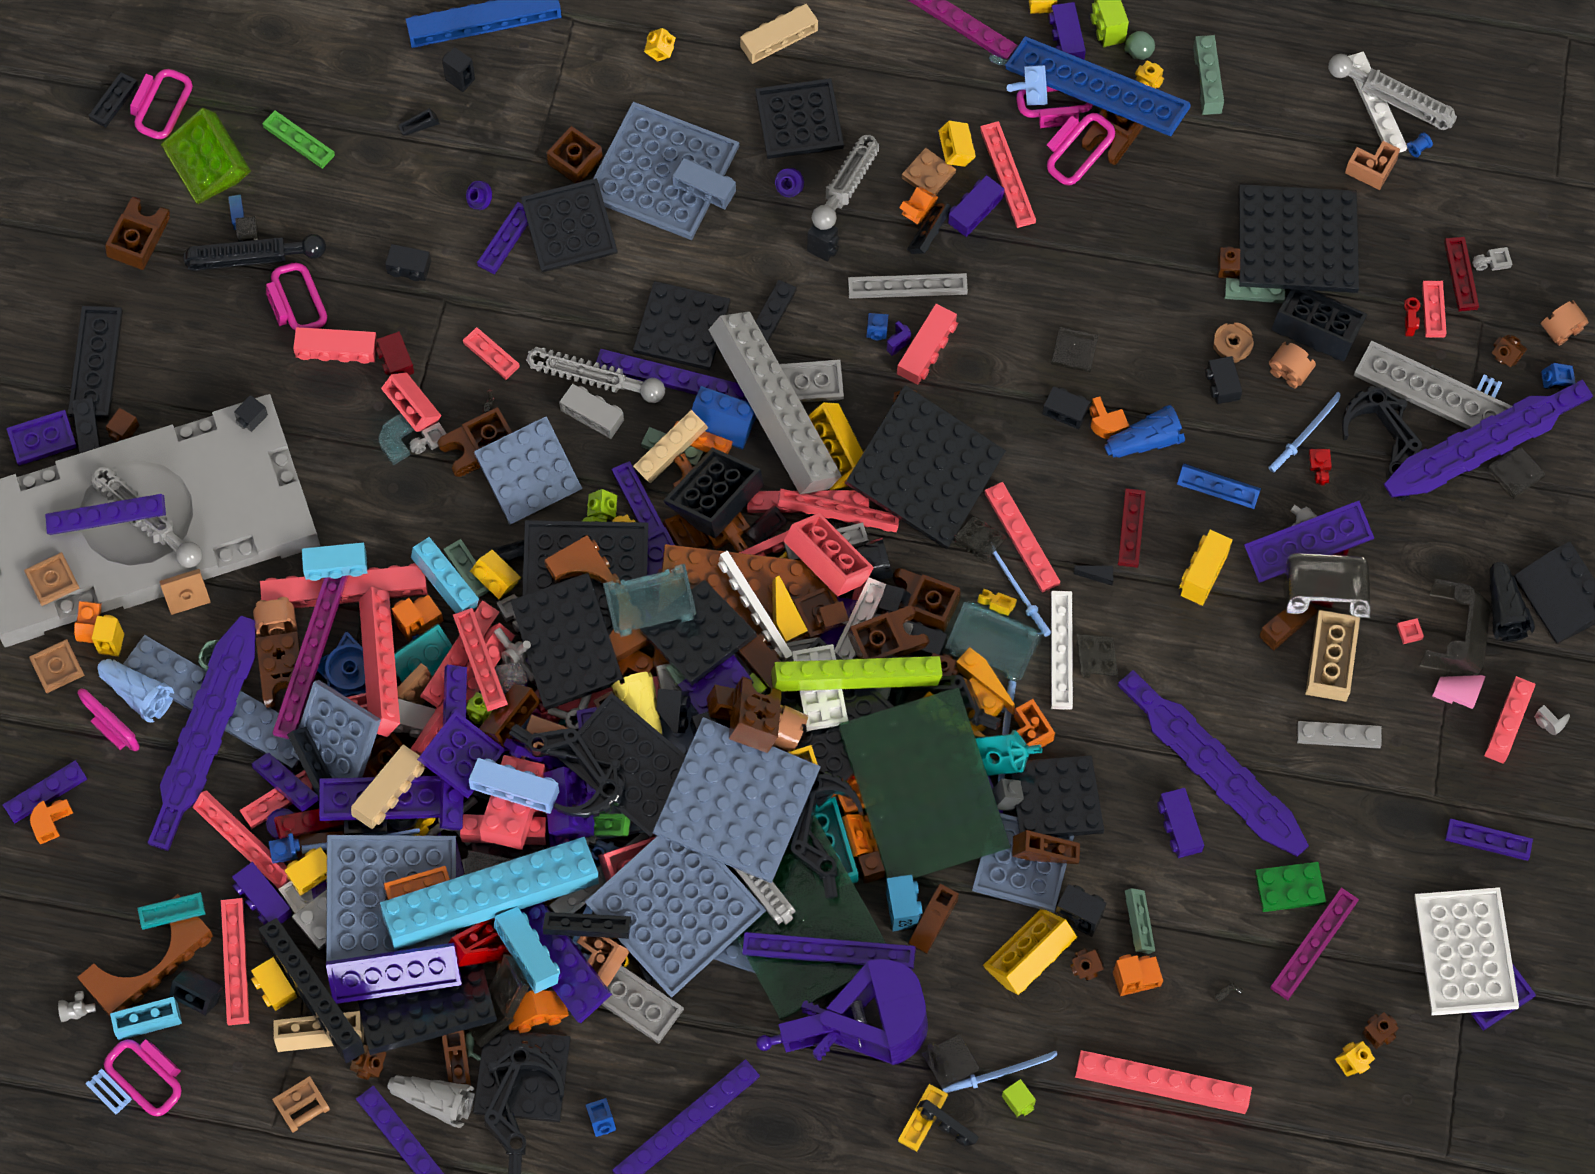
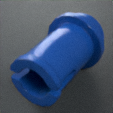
[591,847,605,866]

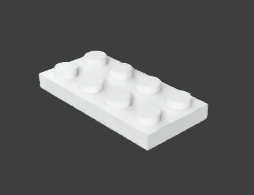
[792,644,848,731]

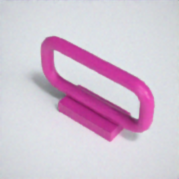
[130,69,193,139]
[1016,86,1094,128]
[1047,113,1115,185]
[266,263,327,331]
[78,688,140,751]
[104,1039,182,1116]

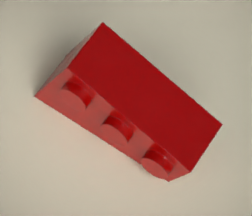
[449,918,509,967]

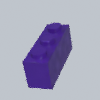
[1048,2,1086,60]
[948,175,1005,237]
[1157,788,1204,858]
[232,862,293,925]

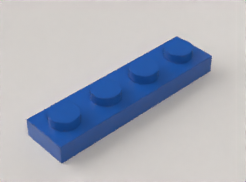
[1177,464,1261,509]

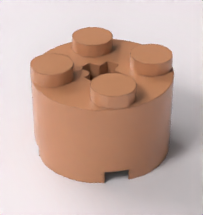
[1541,300,1589,346]
[1269,342,1316,389]
[253,597,297,637]
[773,705,808,752]

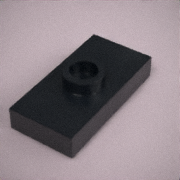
[744,506,788,546]

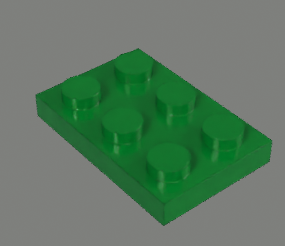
[1255,862,1326,912]

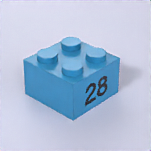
[885,875,922,931]

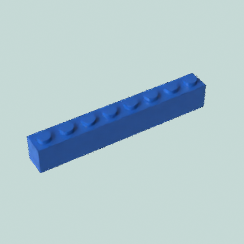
[406,0,562,48]

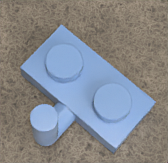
[1007,65,1048,105]

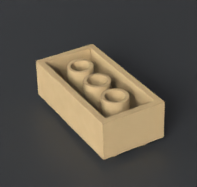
[1305,610,1360,702]

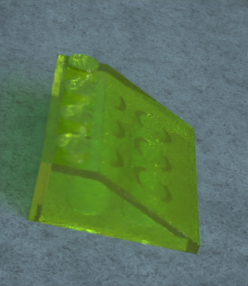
[161,108,251,204]

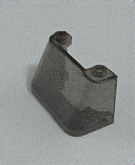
[1283,553,1371,618]

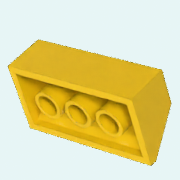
[808,402,863,490]
[983,909,1077,995]

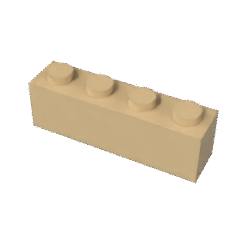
[740,4,818,64]
[633,410,709,483]
[351,745,425,829]
[274,1011,364,1052]

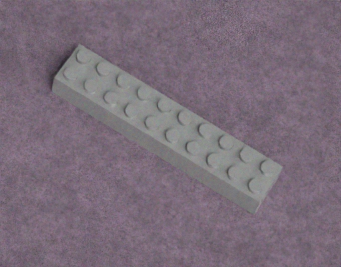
[709,312,842,495]

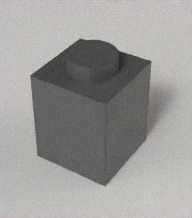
[991,779,1024,811]

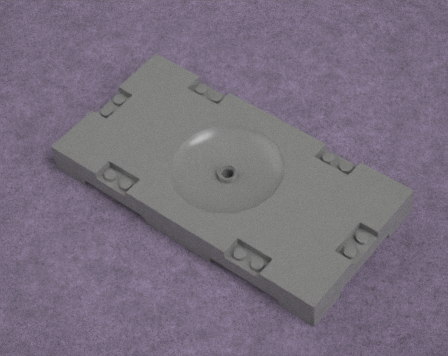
[0,394,320,647]

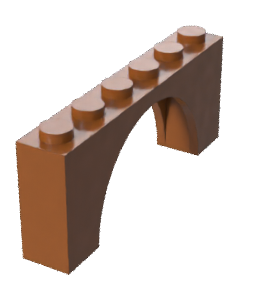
[545,535,650,662]
[77,894,213,1017]

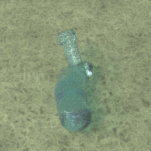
[989,55,1012,66]

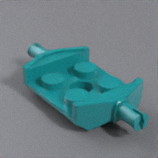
[951,730,1042,777]

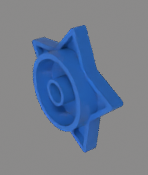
[317,632,366,697]

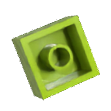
[1090,0,1129,47]

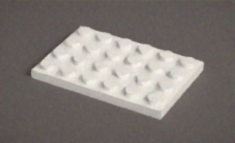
[1414,888,1519,1015]

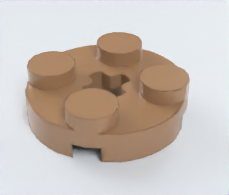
[1213,322,1254,363]

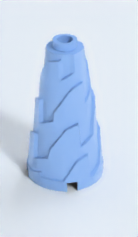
[97,659,174,723]

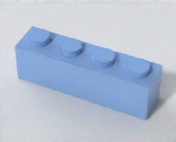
[469,758,559,814]

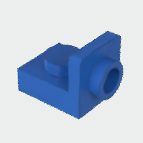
[867,313,888,340]
[1541,363,1575,389]
[269,833,301,864]
[586,1098,616,1137]

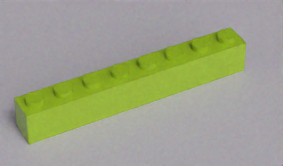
[771,656,942,691]

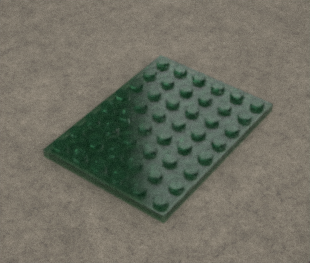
[838,687,1011,879]
[725,814,886,1020]

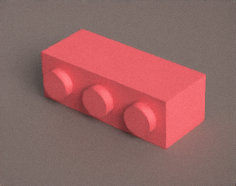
[381,373,442,432]

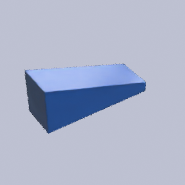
[229,195,246,230]

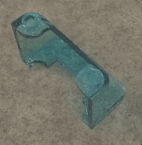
[603,564,697,636]
[945,601,1043,682]

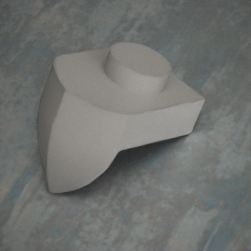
[1534,705,1570,735]

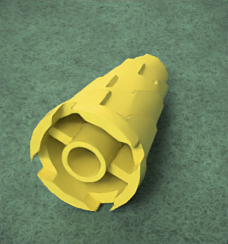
[612,672,662,734]

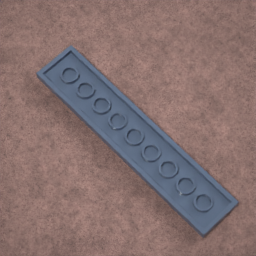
[123,635,300,771]

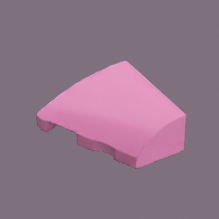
[1433,675,1485,709]

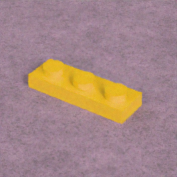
[898,1084,948,1152]

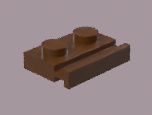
[663,514,709,548]

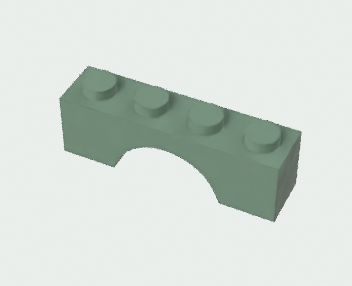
[1193,35,1224,115]

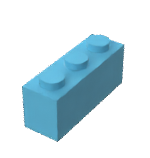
[302,543,368,581]
[110,997,182,1040]

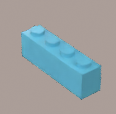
[411,537,479,614]
[494,906,560,994]

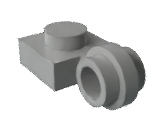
[1472,247,1513,271]
[409,422,446,454]
[496,594,520,633]

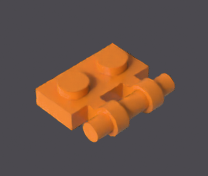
[842,814,882,857]

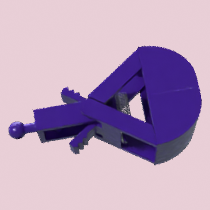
[756,959,928,1065]

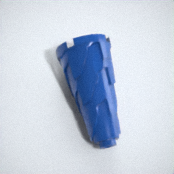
[1104,404,1185,458]

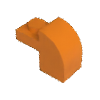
[899,187,938,224]
[1089,397,1129,439]
[75,601,102,643]
[30,799,73,845]

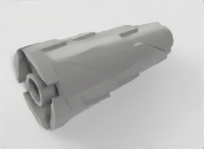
[388,1075,475,1128]

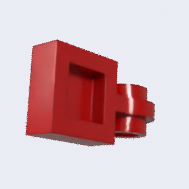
[1404,297,1420,336]
[1309,449,1332,486]

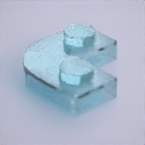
[379,413,414,465]

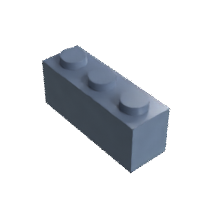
[673,158,736,210]

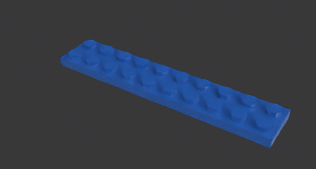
[1005,36,1191,136]

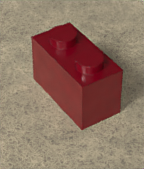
[375,331,414,375]

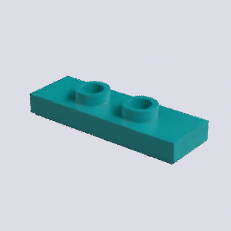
[137,892,206,930]

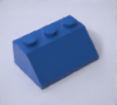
[692,386,757,450]

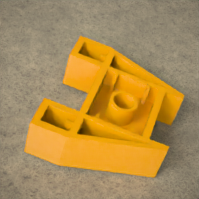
[915,647,1015,740]

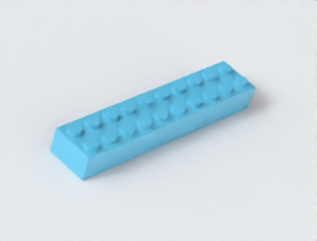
[380,837,599,950]

